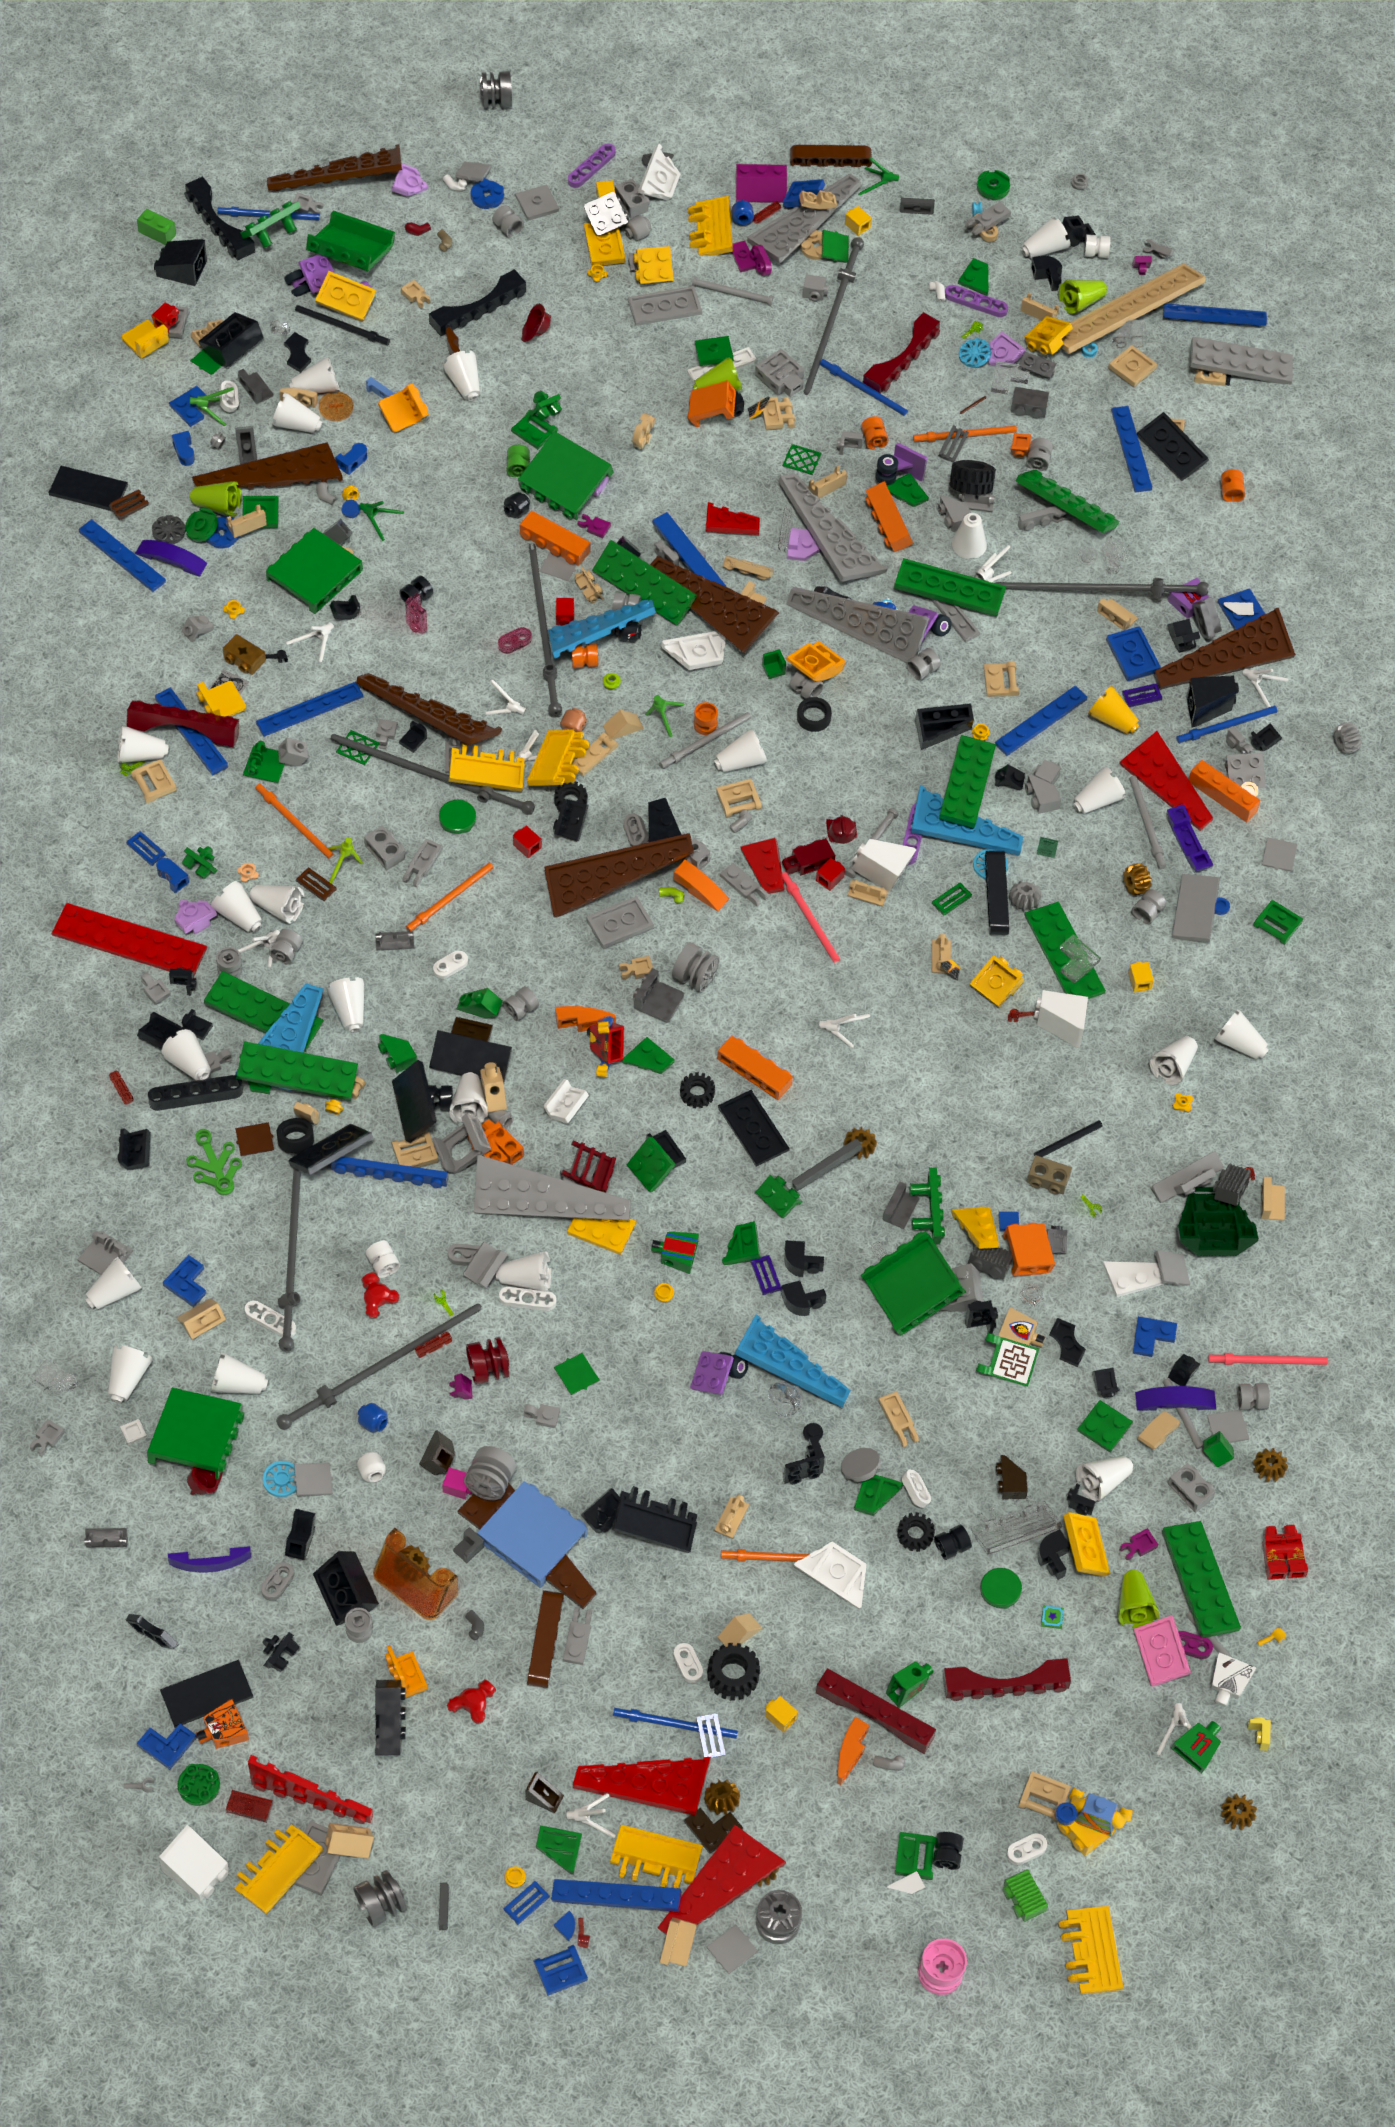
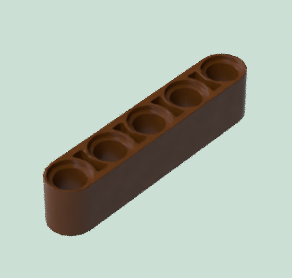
[790,145,872,167]
[527,1590,564,1688]

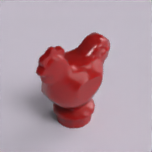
[361,1272,400,1318]
[447,1679,496,1724]

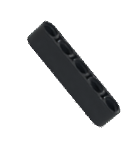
[985,851,1009,935]
[148,1075,243,1111]

